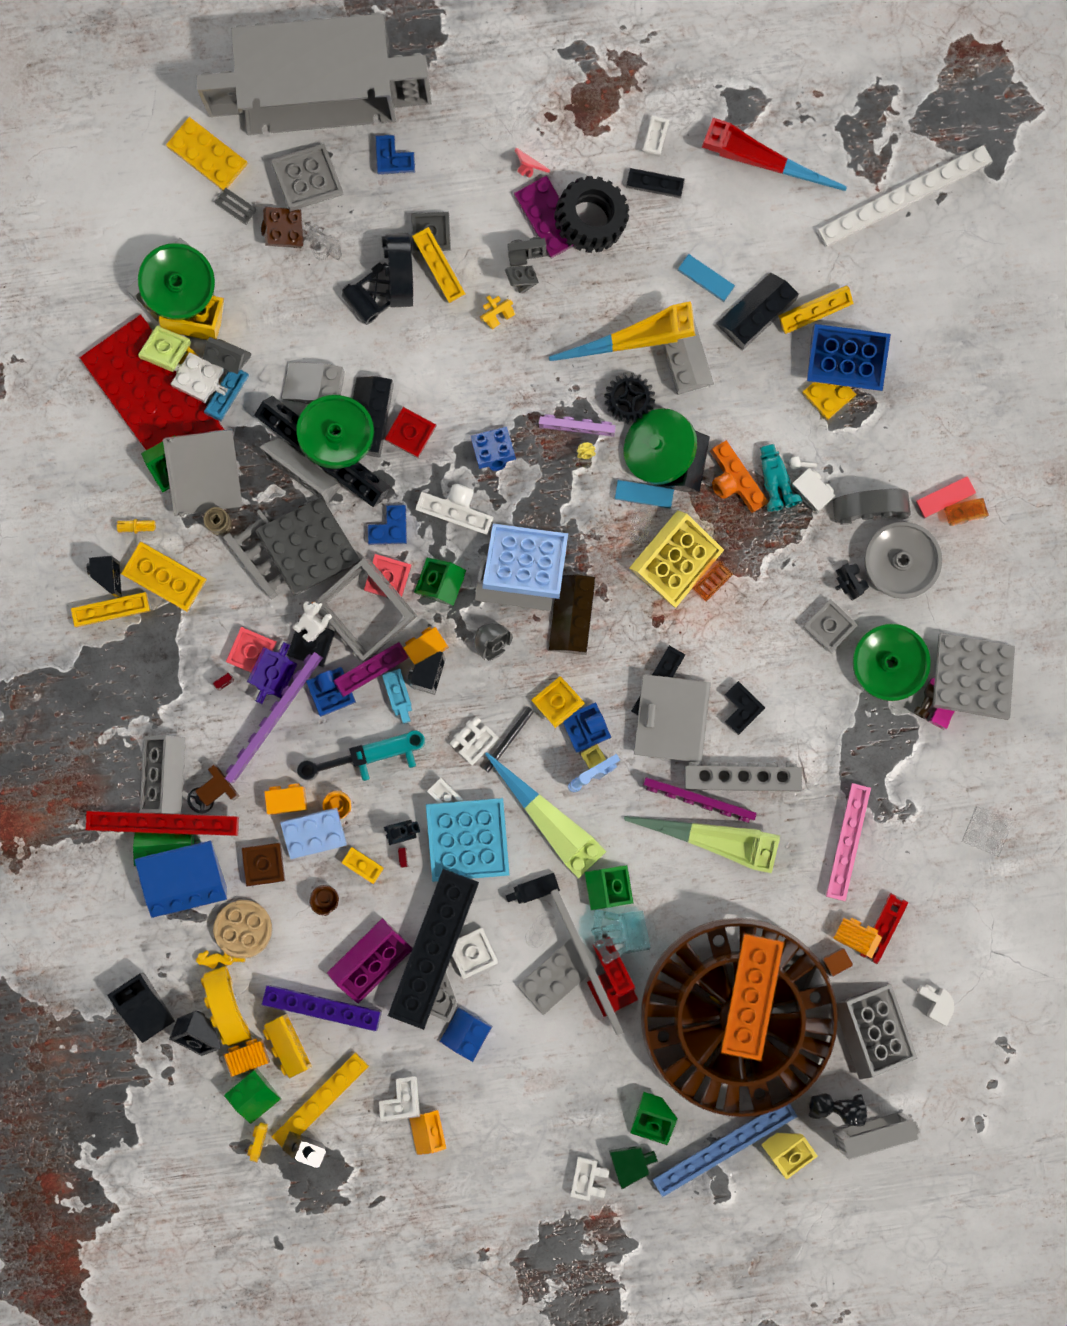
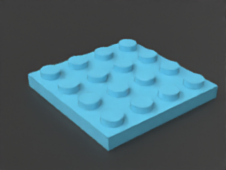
[426,798,510,882]

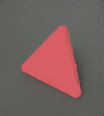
[515,148,550,178]

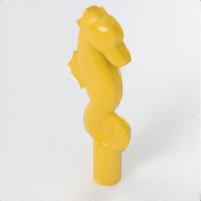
[196,950,246,970]

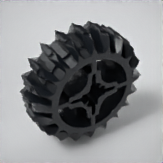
[604,373,655,424]

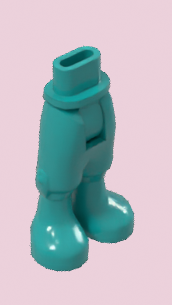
[760,444,802,512]

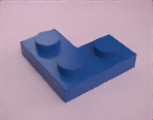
[376,135,415,175]
[368,505,407,545]

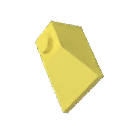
[761,1133,818,1180]

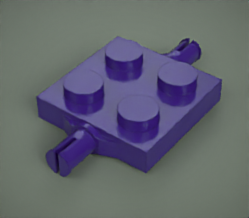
[247,642,297,704]

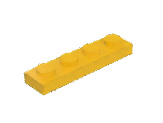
[412,227,465,303]
[778,285,854,334]
[71,592,150,628]

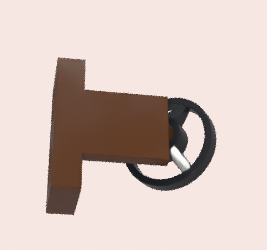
[187,765,240,814]

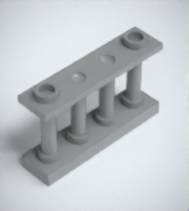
[223,510,285,599]

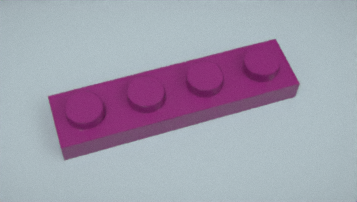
[333,642,409,697]

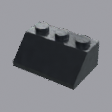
[657,430,710,492]
[407,651,446,695]

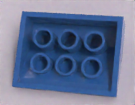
[807,324,891,391]
[135,841,227,918]

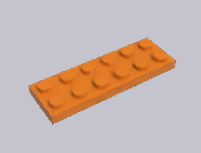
[721,934,784,1061]

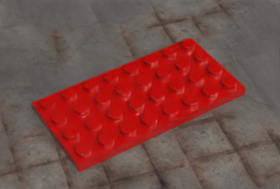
[79,314,225,450]

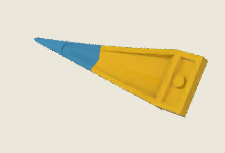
[549,301,696,361]

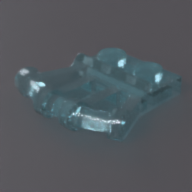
[591,910,651,965]

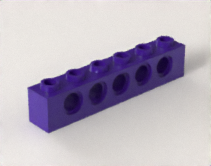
[262,985,382,1031]

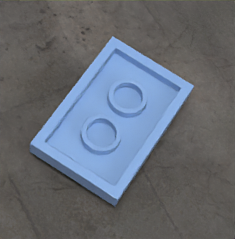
[280,808,347,859]

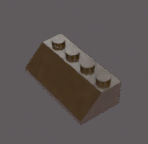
[549,575,596,655]

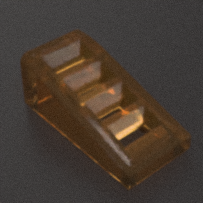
[693,560,734,602]

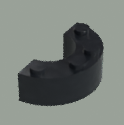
[382,233,413,308]

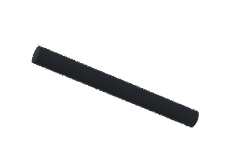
[483,707,534,773]

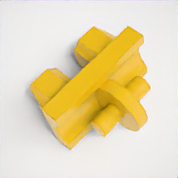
[480,295,515,329]

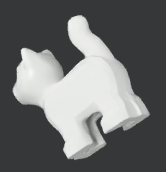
[293,601,332,642]

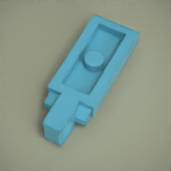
[382,669,412,724]

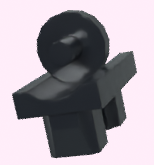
[835,563,869,601]
[384,820,420,846]

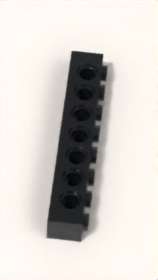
[254,396,391,507]

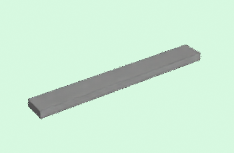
[551,889,624,1035]

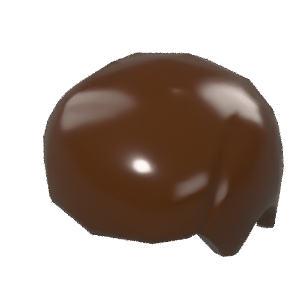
[309,885,339,916]

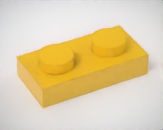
[341,847,384,884]

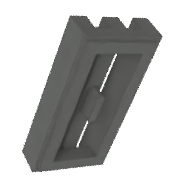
[215,187,257,225]

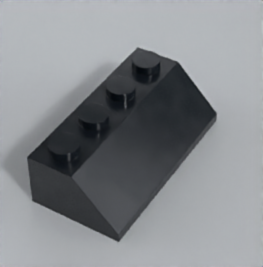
[717,273,799,351]
[353,376,394,458]

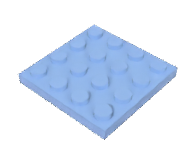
[483,524,568,599]

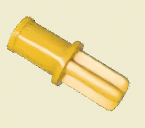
[117,519,156,534]

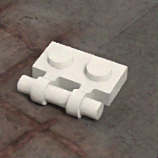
[449,716,499,766]

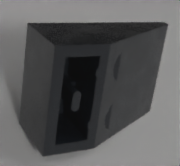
[107,972,175,1043]

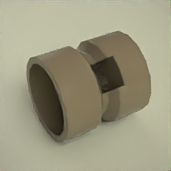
[203,507,232,536]

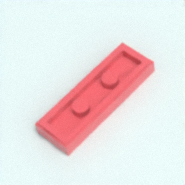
[916,476,976,519]

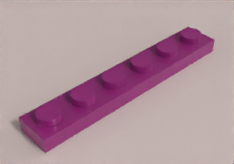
[643,777,757,823]

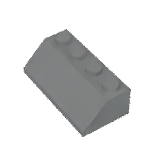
[662,320,714,395]
[475,560,553,611]
[139,735,186,814]

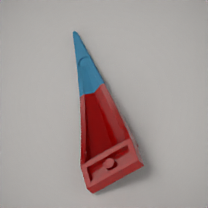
[702,117,847,191]

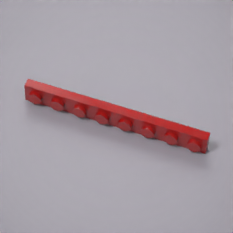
[85,811,239,836]

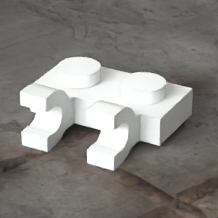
[570,1157,610,1201]

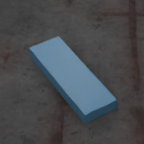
[678,254,735,302]
[204,370,249,422]
[615,480,674,509]

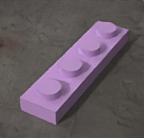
[539,414,616,437]

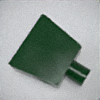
[609,1146,658,1189]

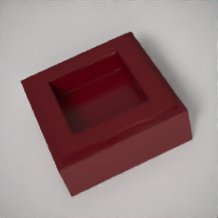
[213,672,235,691]
[398,847,409,868]

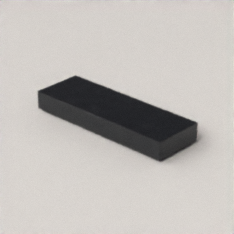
[626,168,685,198]

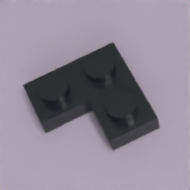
[725,681,765,735]

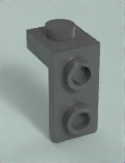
[505,266,539,293]

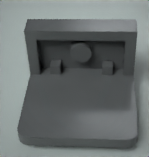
[203,337,251,374]

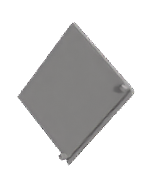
[163,429,242,517]
[634,674,711,763]

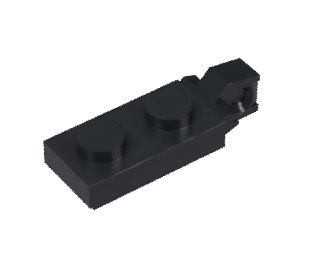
[505,873,560,904]

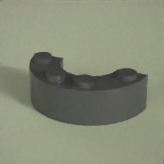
[832,489,911,525]

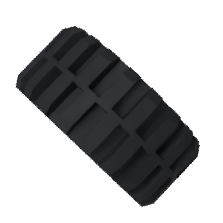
[554,176,629,253]

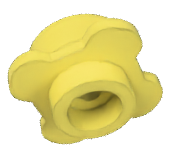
[577,443,596,459]

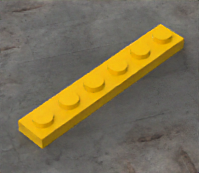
[271,1052,369,1147]

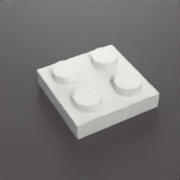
[452,927,499,979]

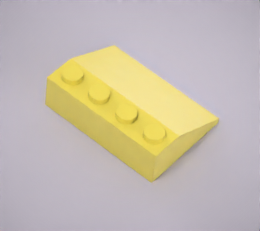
[629,510,724,608]

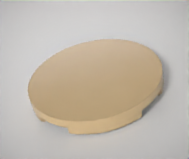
[213,900,272,959]

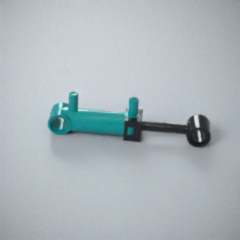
[297,730,426,781]

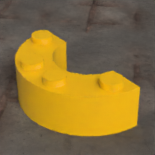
[201,965,252,1047]

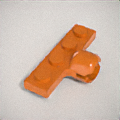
[710,440,769,513]

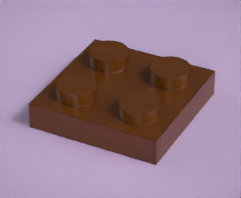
[242,843,286,887]

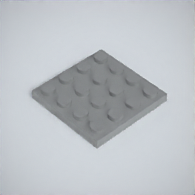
[933,633,1015,720]

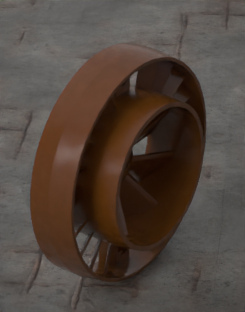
[641,918,838,1117]

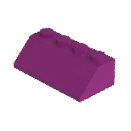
[327,918,413,1004]

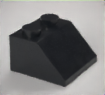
[86,556,122,598]
[169,1011,221,1056]

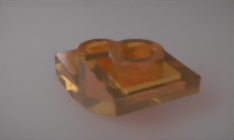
[944,498,989,526]

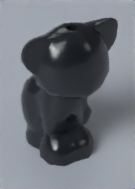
[809,1093,867,1127]

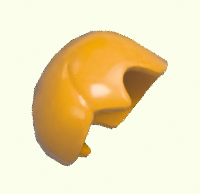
[322,790,352,819]

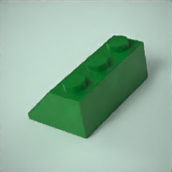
[133,832,195,866]

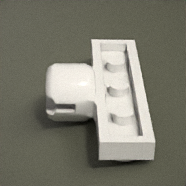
[415,484,494,535]

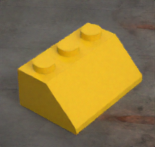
[159,296,224,340]
[263,1014,312,1078]

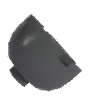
[474,623,513,661]

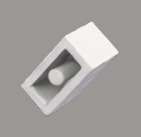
[791,468,835,514]

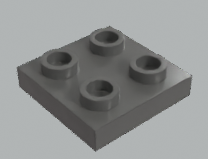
[507,237,546,267]

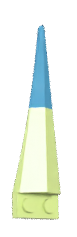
[485,752,606,879]

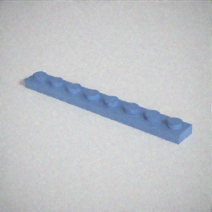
[652,1104,798,1197]

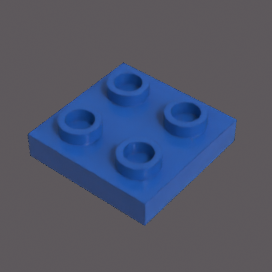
[470,426,516,471]
[306,667,356,717]
[563,702,612,753]

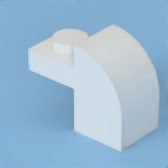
[916,984,954,1026]

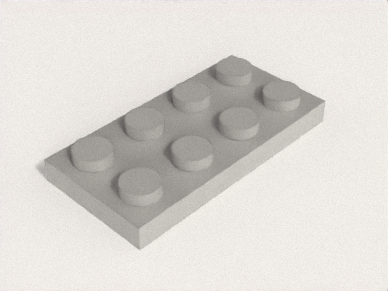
[518,938,601,1015]

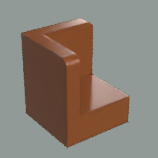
[822,948,853,977]

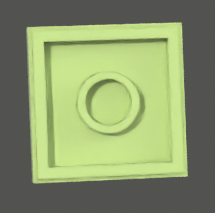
[138,326,191,372]

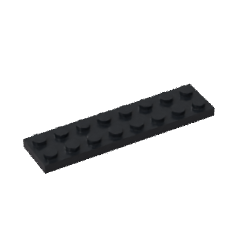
[387,869,479,1030]

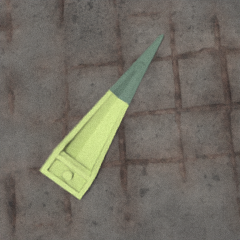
[624,816,780,873]

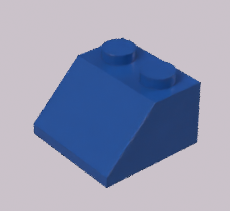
[440,1007,492,1062]

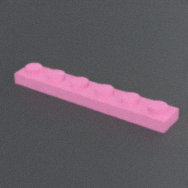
[826,783,871,901]

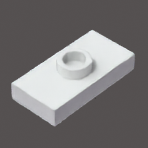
[642,115,669,157]

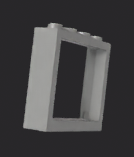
[315,558,417,661]
[833,1112,920,1159]

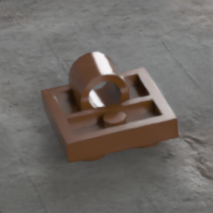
[261,207,303,248]

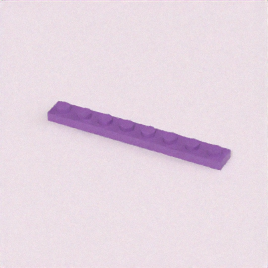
[225,652,323,783]

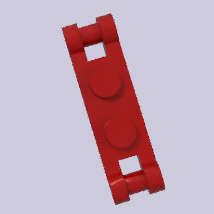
[859,893,908,964]

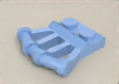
[568,754,620,793]

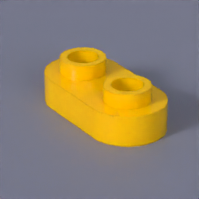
[247,1122,268,1163]

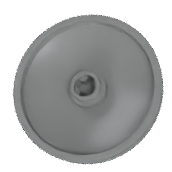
[864,522,942,599]

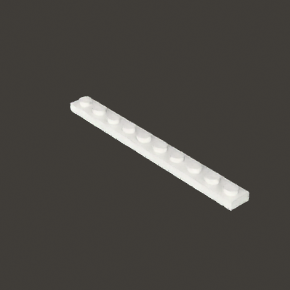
[818,145,992,247]

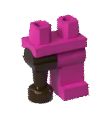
[913,676,955,730]

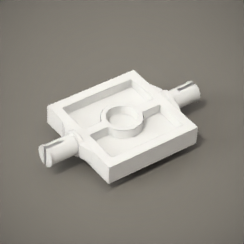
[171,352,228,403]

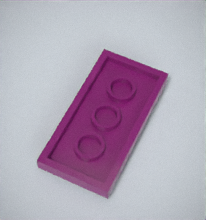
[514,175,575,259]

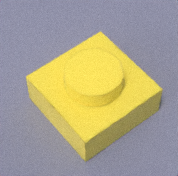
[581,744,606,769]

